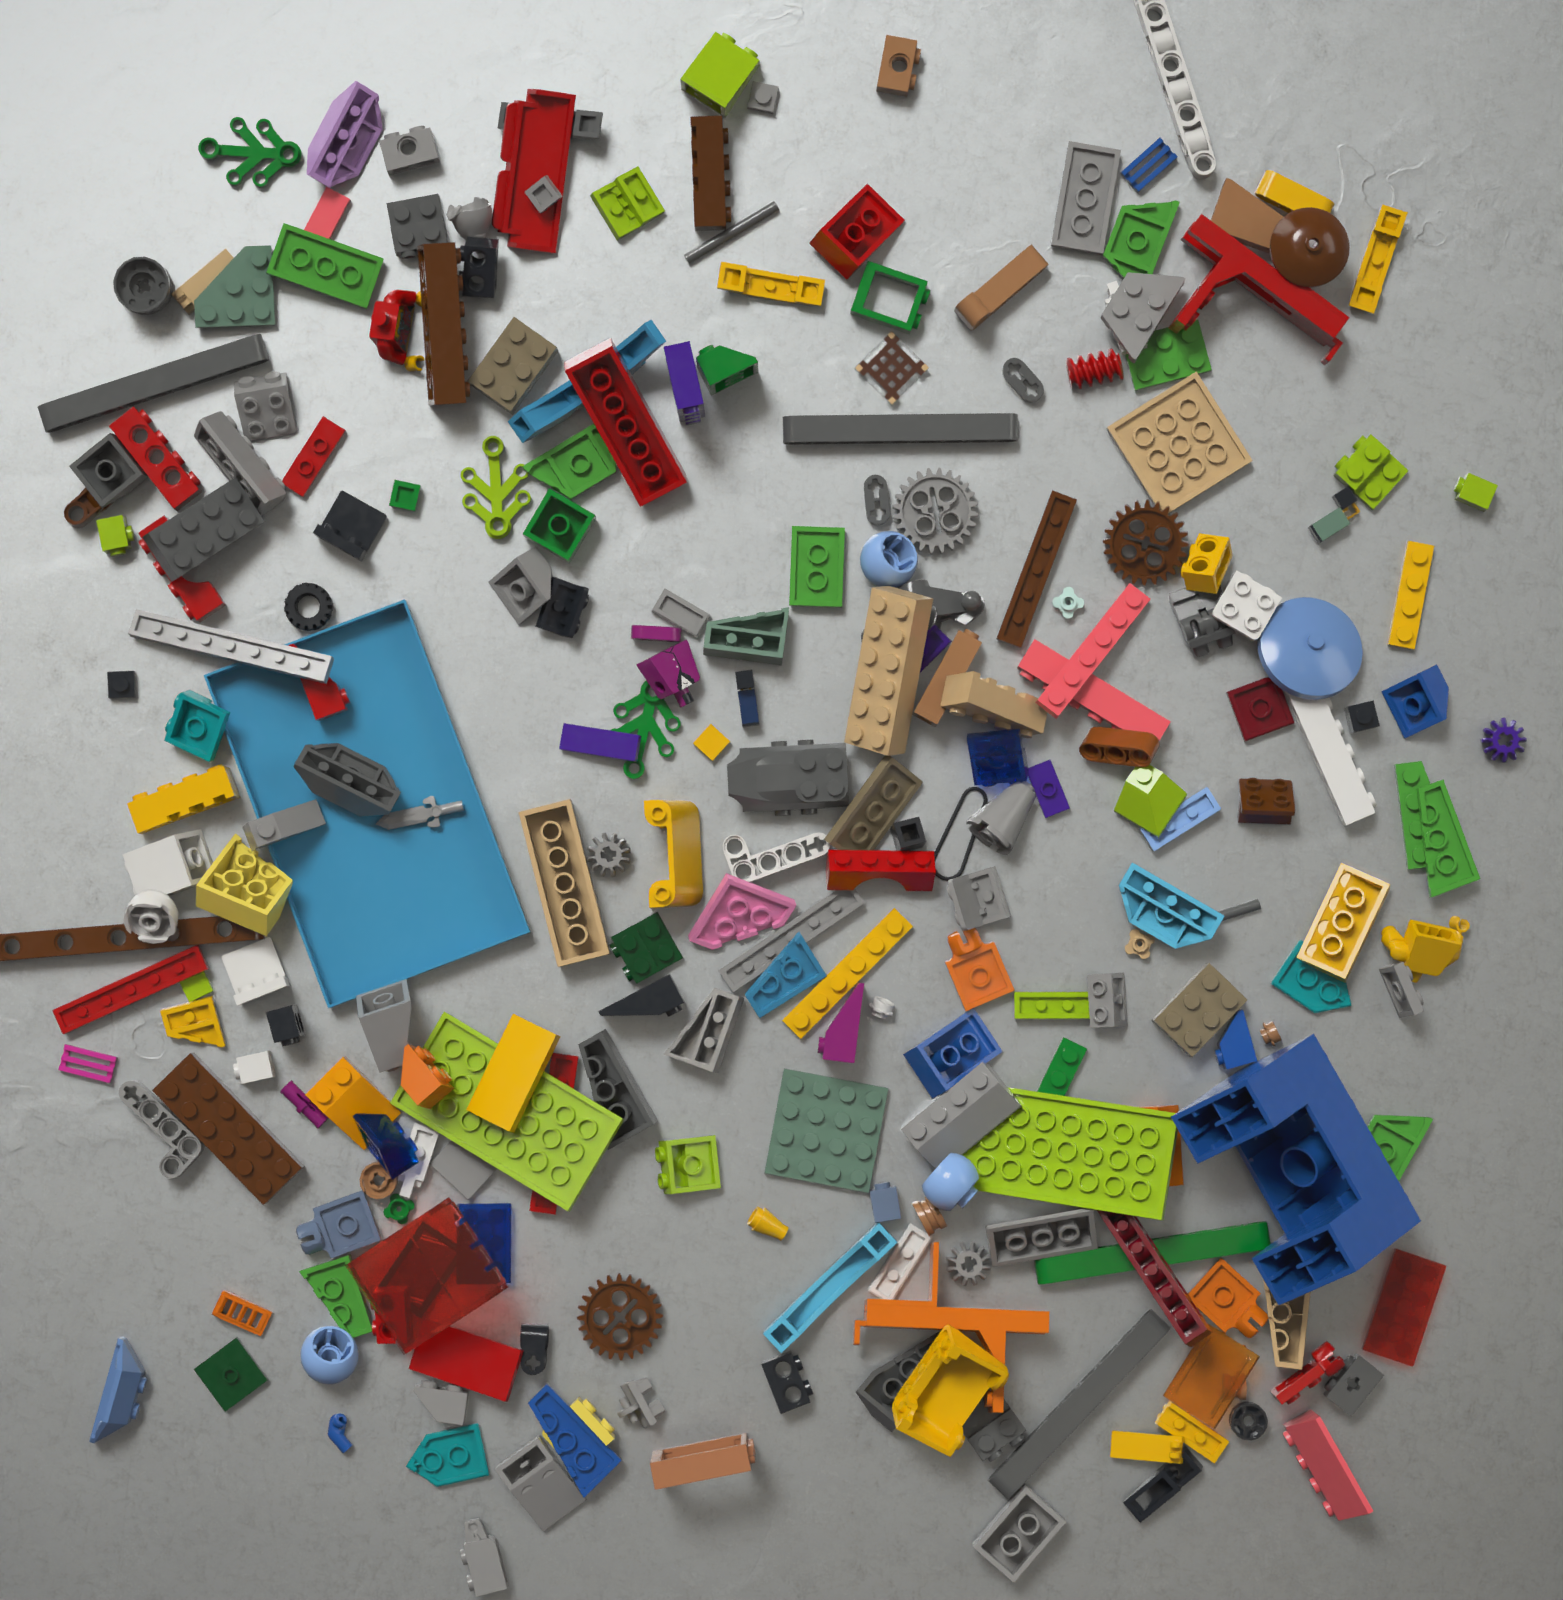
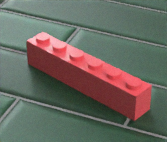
[1017,639,1171,740]

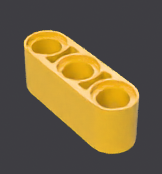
[1254,170,1335,213]

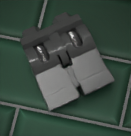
[1169,585,1236,657]

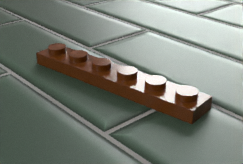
[996,490,1077,648]

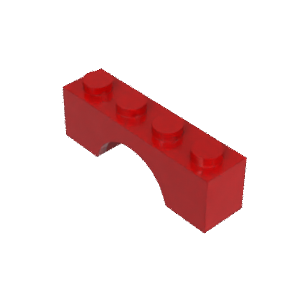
[138,515,226,622]
[825,850,936,891]

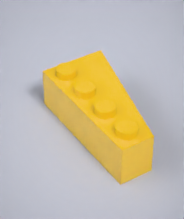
[127,764,241,834]

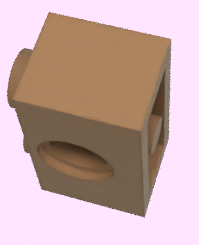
[876,35,921,97]

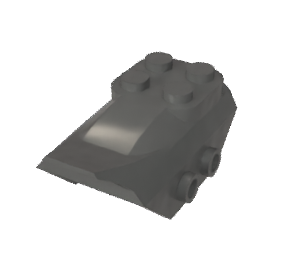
[727,740,849,816]

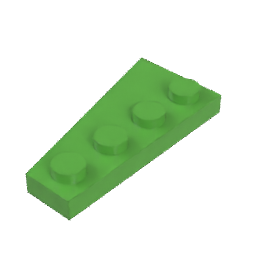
[1394,761,1430,870]
[1417,779,1480,898]

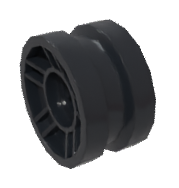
[1229,1401,1268,1441]

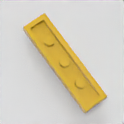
[1387,541,1434,650]

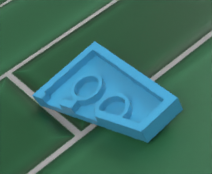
[745,932,827,1018]

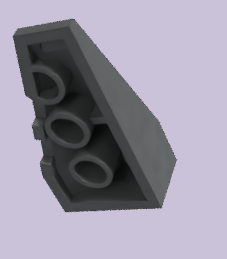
[856,1331,940,1432]

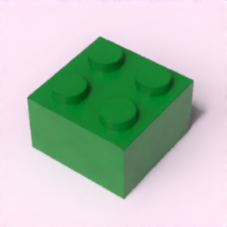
[523,488,596,563]

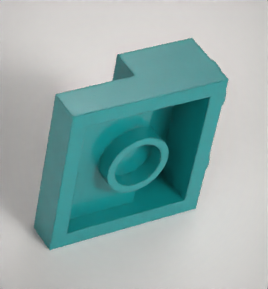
[164,690,231,762]

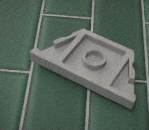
[1101,272,1185,364]

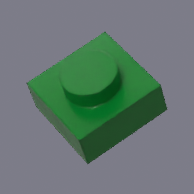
[389,480,421,512]

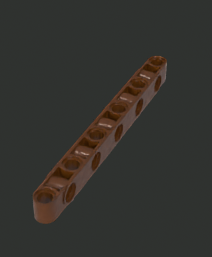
[0,916,265,961]

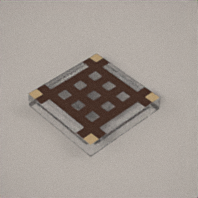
[855,331,929,406]

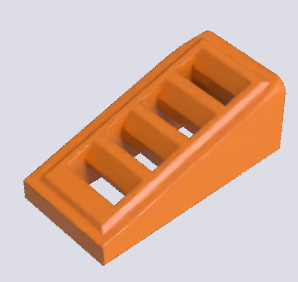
[212,1289,273,1336]

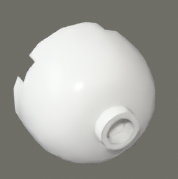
[123,890,179,944]

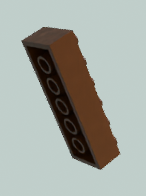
[417,242,470,405]
[152,1053,305,1205]

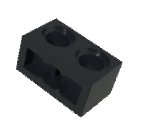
[459,237,499,298]
[266,1005,305,1047]
[761,1350,813,1414]

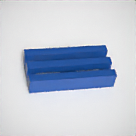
[1120,137,1178,193]

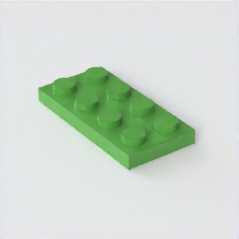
[266,223,384,309]

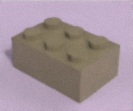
[468,317,558,415]
[1152,963,1247,1057]

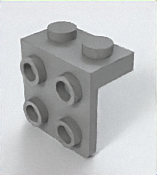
[234,372,296,441]
[947,866,1011,931]

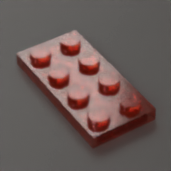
[1361,1248,1446,1367]

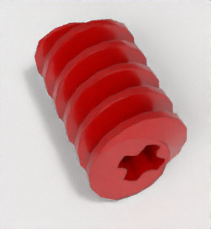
[1066,348,1124,390]

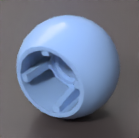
[860,531,918,588]
[922,1153,979,1211]
[300,1326,359,1384]

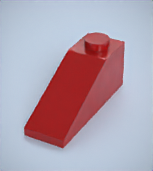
[288,644,350,721]

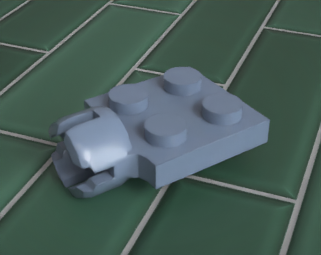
[296,1190,381,1258]

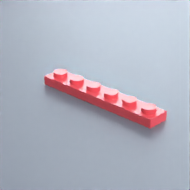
[1035,583,1150,719]

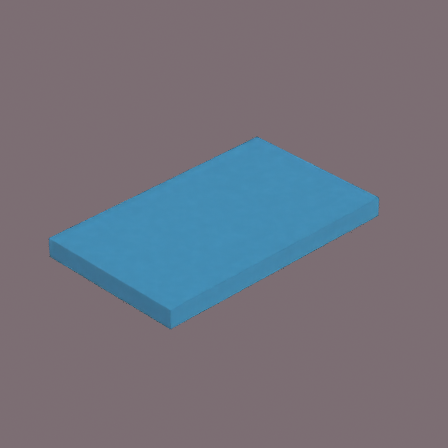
[204,599,531,1008]

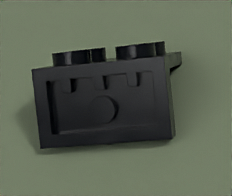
[313,491,387,562]

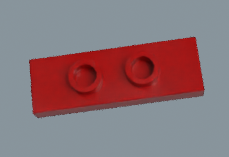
[282,416,346,498]

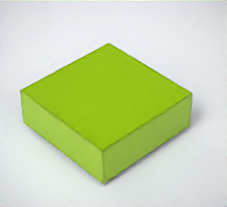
[180,971,214,1002]

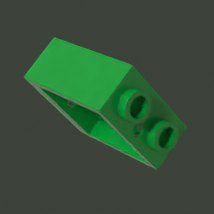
[850,261,931,335]

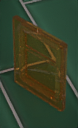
[1163,1324,1260,1429]

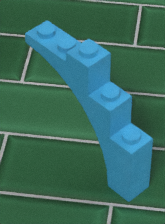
[508,320,666,443]

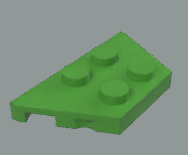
[1103,200,1180,279]
[522,424,616,500]
[1367,1115,1433,1181]

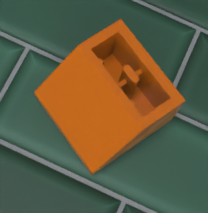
[401,1044,454,1109]

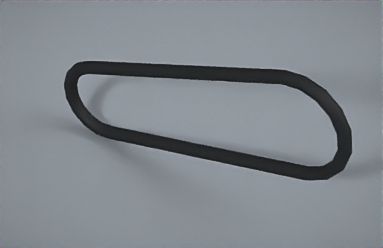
[934,786,988,881]

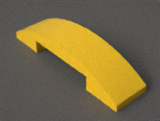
[1348,204,1408,314]
[717,262,825,306]

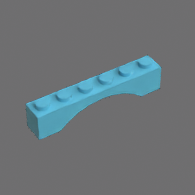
[763,1222,897,1353]

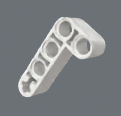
[723,832,830,882]

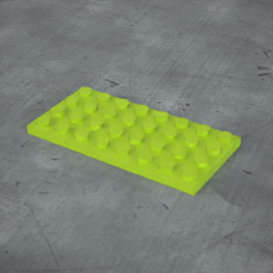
[390,1011,624,1212]
[963,1087,1178,1221]

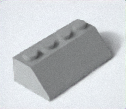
[194,411,287,517]
[901,1062,1022,1169]
[985,1208,1098,1267]

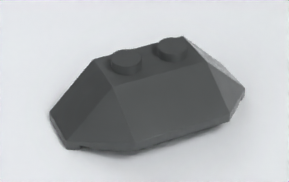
[293,743,401,816]

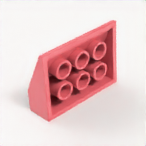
[1282,1409,1373,1521]

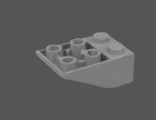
[495,1435,587,1531]

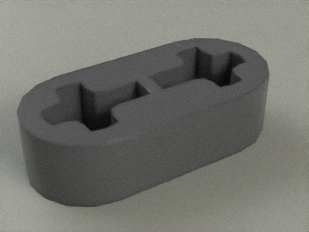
[1002,358,1044,403]
[864,475,890,526]

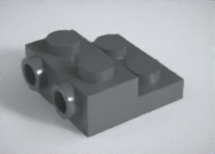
[386,193,448,259]
[962,1389,1026,1462]

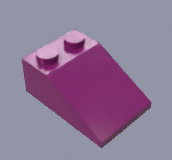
[817,983,864,1063]

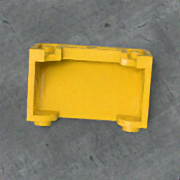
[644,800,703,908]
[892,1325,1009,1457]

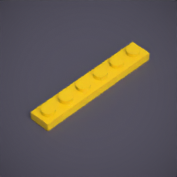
[782,908,913,1039]

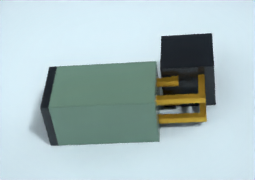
[1308,486,1360,544]

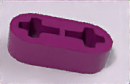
[631,625,682,642]

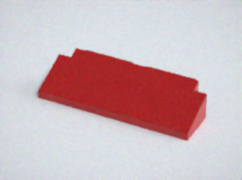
[492,89,576,253]

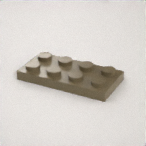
[824,755,923,850]

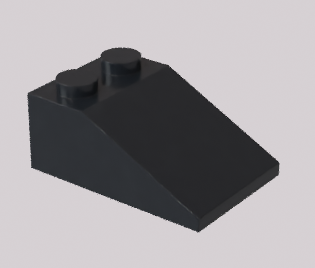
[598,974,685,1017]

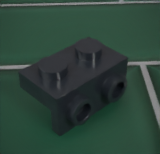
[535,577,589,638]

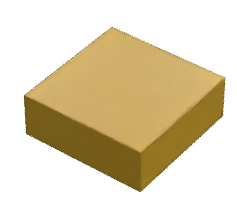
[693,724,730,761]

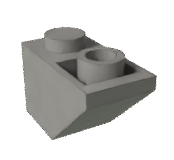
[414,1380,469,1425]

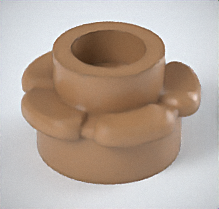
[1260,1021,1282,1047]

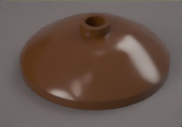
[1270,207,1350,287]

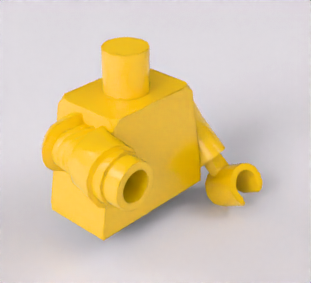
[1381,916,1470,983]

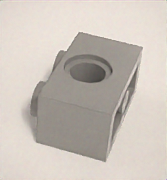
[379,125,440,176]

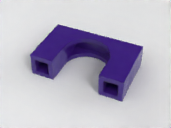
[663,341,705,425]

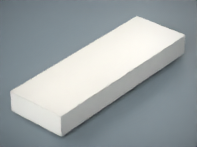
[868,1223,933,1300]

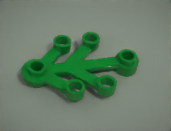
[198,117,302,188]
[611,681,681,779]

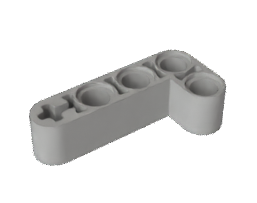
[119,1080,205,1179]

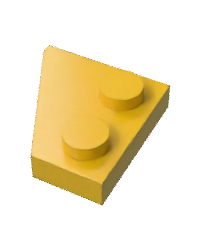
[160,996,226,1047]

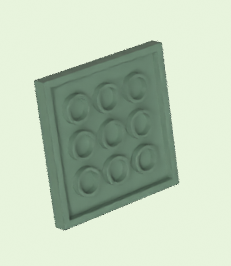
[764,1068,888,1193]

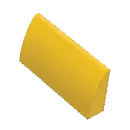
[1296,863,1390,983]
[466,1014,561,1133]

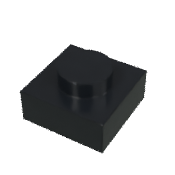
[107,671,136,699]

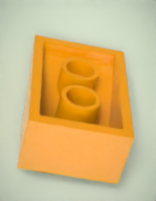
[305,1056,402,1150]

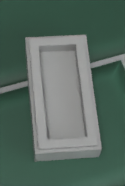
[652,588,710,638]

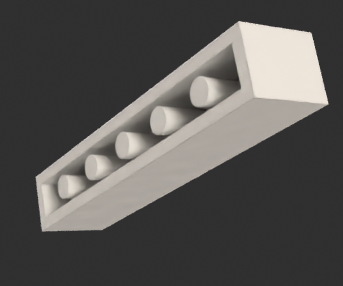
[1283,690,1377,826]

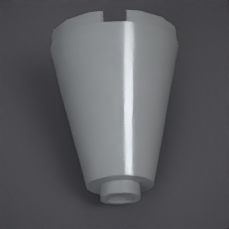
[966,780,1036,855]

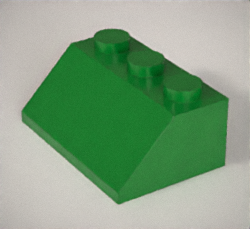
[696,345,758,396]

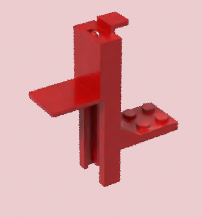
[1168,214,1350,365]

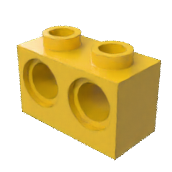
[1181,533,1233,594]

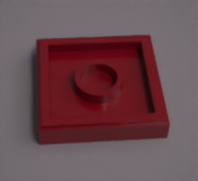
[1226,677,1295,742]

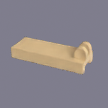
[171,248,234,315]

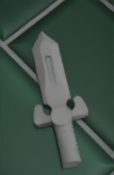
[376,796,464,830]

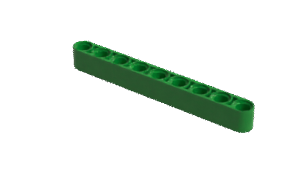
[1034,1221,1271,1284]

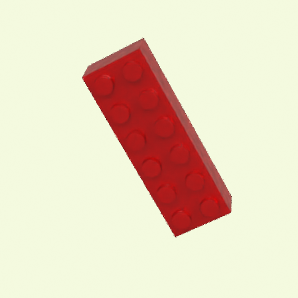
[564,338,687,507]

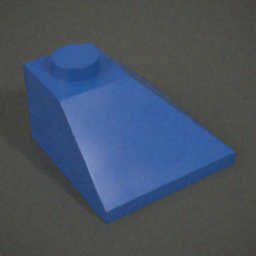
[1381,664,1449,738]

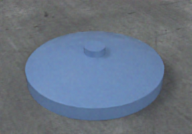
[1257,597,1363,700]

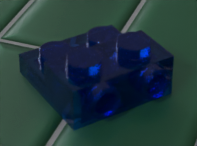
[967,729,1029,787]

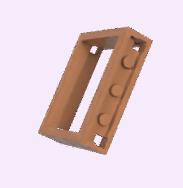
[650,1433,756,1490]

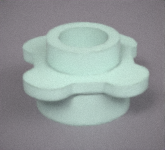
[1052,587,1084,619]

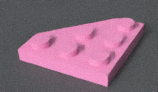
[688,873,796,950]

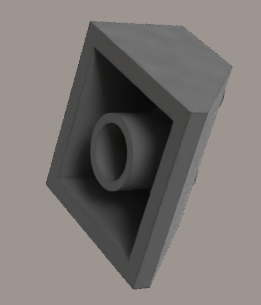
[69,433,148,508]

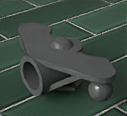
[861,580,985,642]

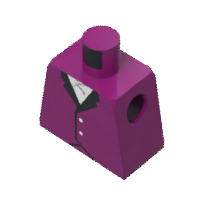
[636,639,700,708]

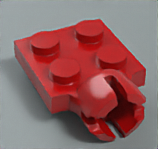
[1270,1341,1345,1405]

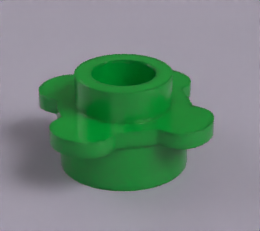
[383,1193,414,1224]

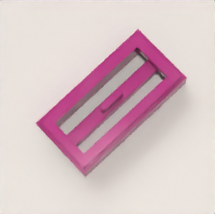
[58,1044,117,1083]

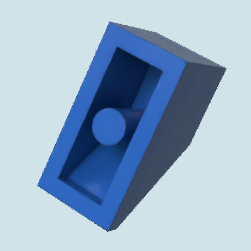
[1214,1010,1257,1070]

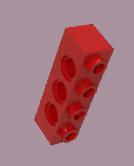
[109,406,202,511]

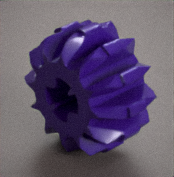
[1480,718,1527,763]

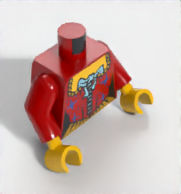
[369,289,425,372]

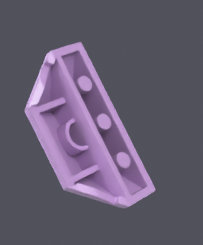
[306,81,383,188]

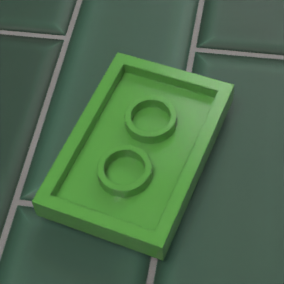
[1125,319,1212,391]
[789,526,845,608]

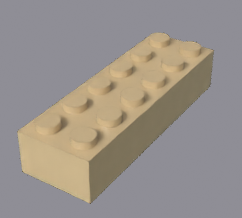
[844,586,933,756]
[519,799,610,967]

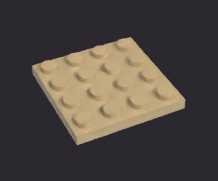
[1106,371,1253,514]

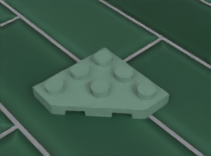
[194,245,275,328]

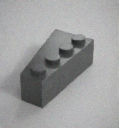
[578,1029,658,1150]

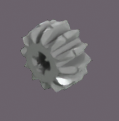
[586,833,631,877]
[946,1241,991,1286]

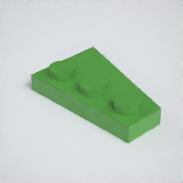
[299,1254,372,1338]

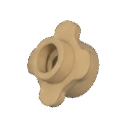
[1125,929,1155,959]

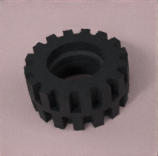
[284,582,333,631]

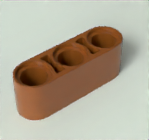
[1079,727,1160,767]

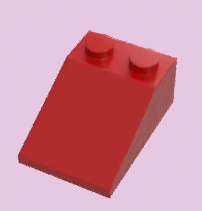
[809,184,905,280]

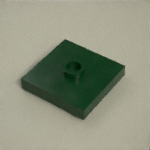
[194,1337,269,1412]

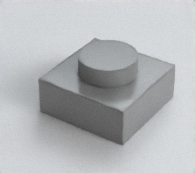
[747,81,779,114]
[525,175,563,213]

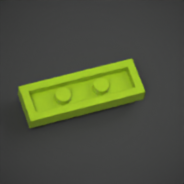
[1014,992,1090,1019]

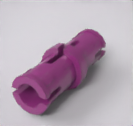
[280,1080,329,1129]

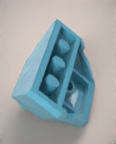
[1119,863,1225,949]

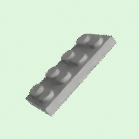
[1051,141,1121,255]

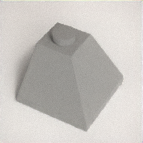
[488,547,551,625]

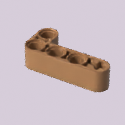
[954,244,1049,331]

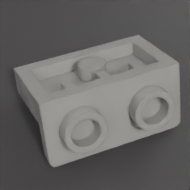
[1087,972,1127,1028]

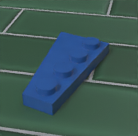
[528,1383,622,1498]

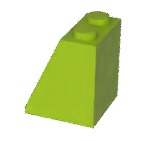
[680,32,760,118]

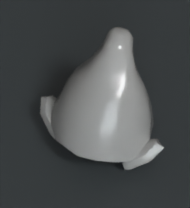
[446,197,492,254]

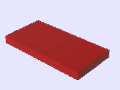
[409,1318,524,1402]

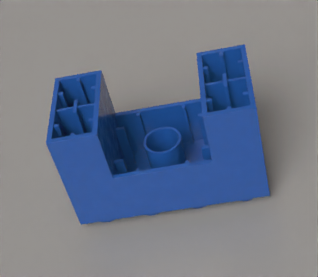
[1171,1033,1421,1305]

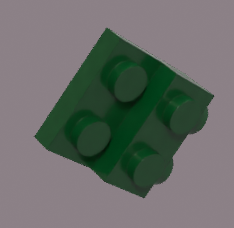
[609,912,683,984]

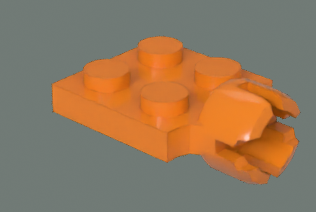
[945,928,1015,1011]
[1188,1258,1269,1338]

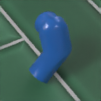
[328,1413,353,1453]

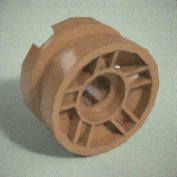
[359,1161,398,1199]
[912,1197,947,1236]

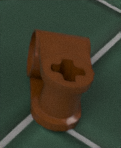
[64,487,114,528]

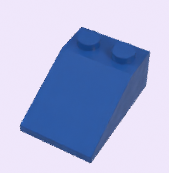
[903,1008,1003,1099]

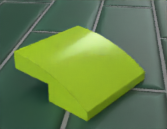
[590,166,665,240]

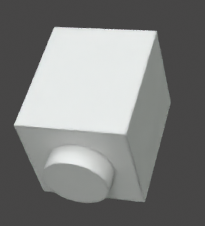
[233,1051,276,1084]

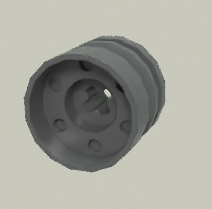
[113,256,173,315]

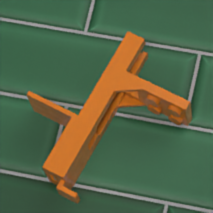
[853,1242,1050,1413]

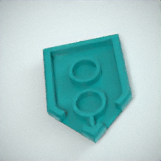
[1270,940,1352,1013]
[406,1423,490,1487]

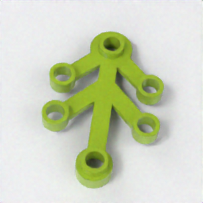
[461,436,531,539]

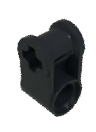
[520,1324,549,1375]

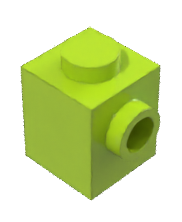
[96,515,135,557]

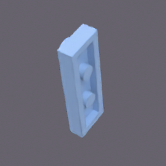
[1139,787,1221,851]

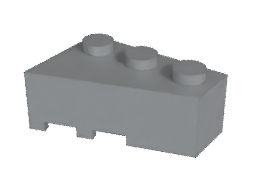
[664,988,744,1073]

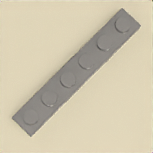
[718,889,865,992]

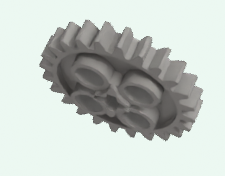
[892,468,978,554]

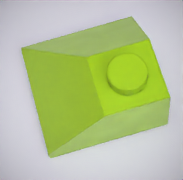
[1114,765,1187,838]

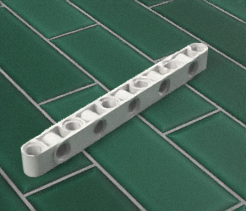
[1133,0,1216,180]

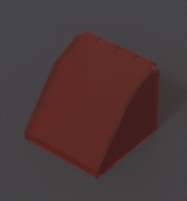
[345,1197,508,1355]

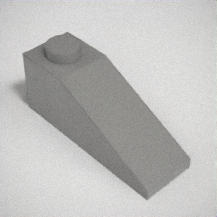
[242,799,326,851]

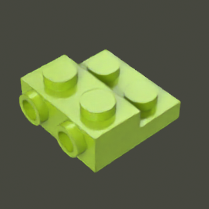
[1333,434,1409,510]
[655,1135,721,1194]

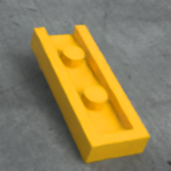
[1155,1400,1230,1464]
[1110,1430,1184,1464]

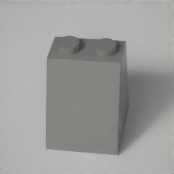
[356,979,412,1073]

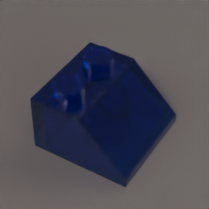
[353,1113,419,1180]

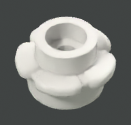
[869,996,894,1019]

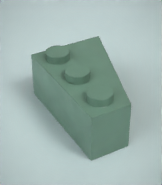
[703,607,789,666]

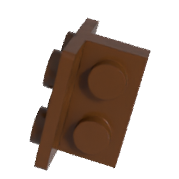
[1237,778,1295,825]

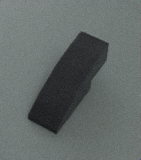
[1123,1446,1203,1523]

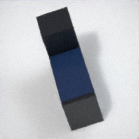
[735,670,760,728]

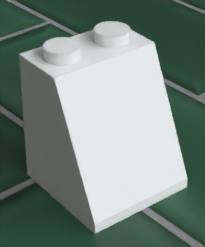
[122,829,213,896]

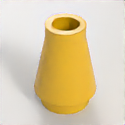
[747,1206,789,1241]

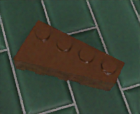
[690,116,731,231]

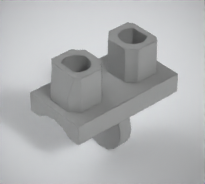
[617,1378,665,1428]

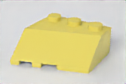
[196,834,293,936]

